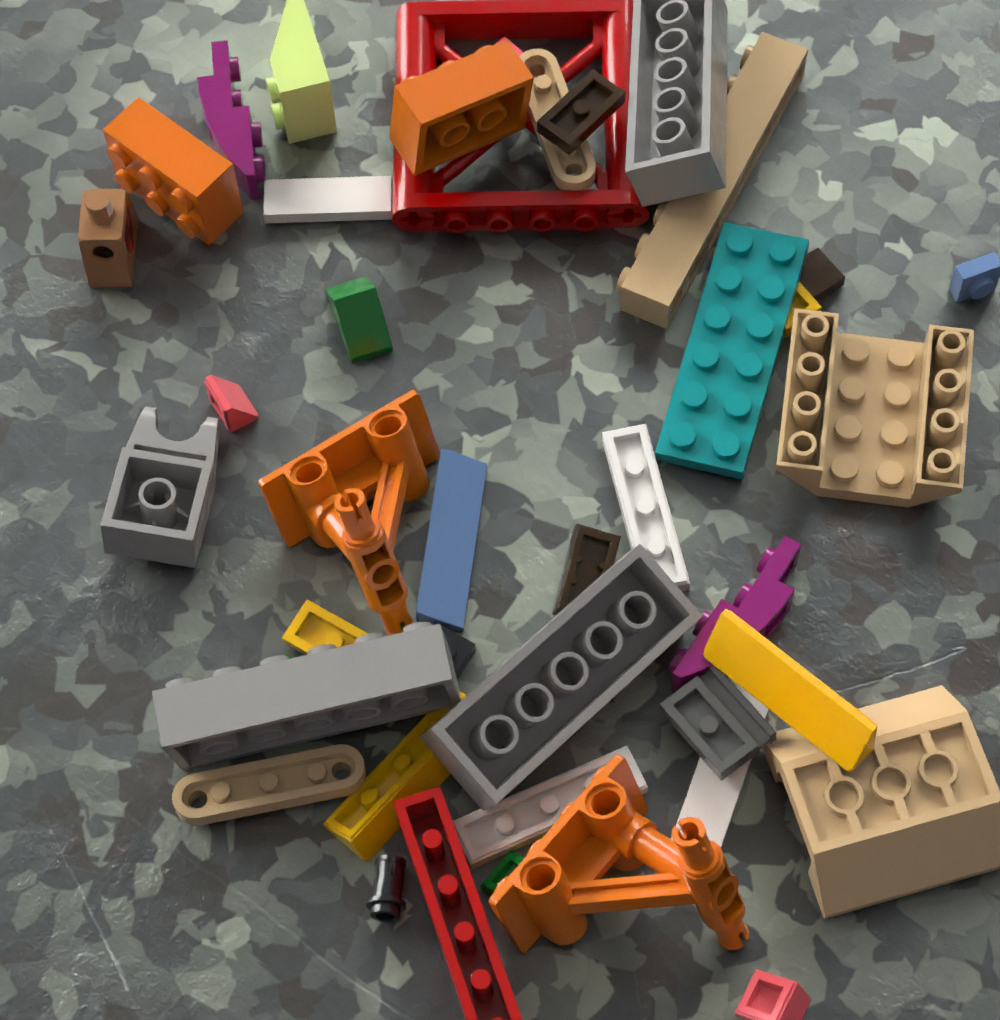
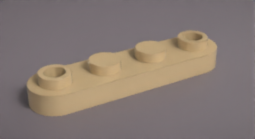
[520,49,596,191]
[172,744,366,826]

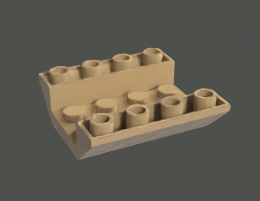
[776,308,974,508]
[763,685,1000,919]

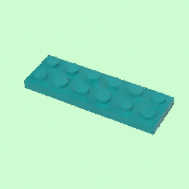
[655,222,809,480]

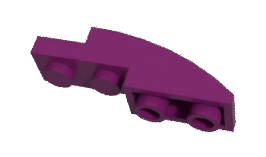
[197,40,266,200]
[668,536,801,693]

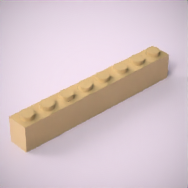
[616,32,808,329]

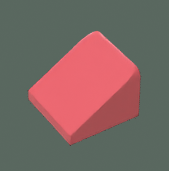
[204,375,258,432]
[734,969,811,1020]

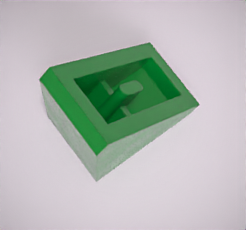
[325,276,393,363]

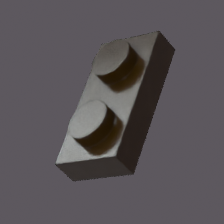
[537,69,626,155]

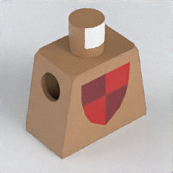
[78,188,138,288]

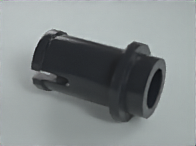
[367,855,407,922]

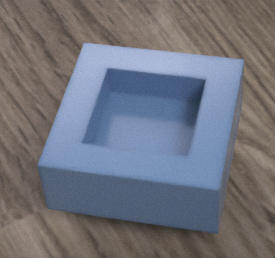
[949,252,1000,303]

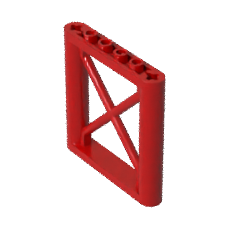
[392,0,650,233]

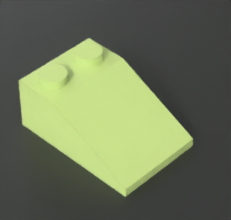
[266,0,337,144]

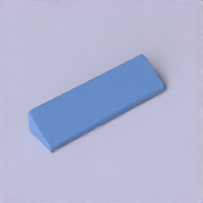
[416,449,487,631]

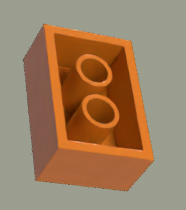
[389,40,534,176]
[103,97,244,246]

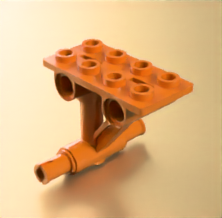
[258,390,440,636]
[489,754,750,953]

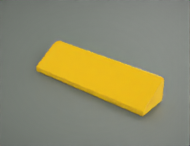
[703,609,878,772]
[323,692,466,861]

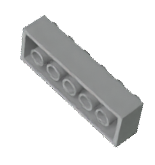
[625,0,728,207]
[419,544,703,810]
[152,622,461,771]

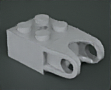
[100,407,219,568]

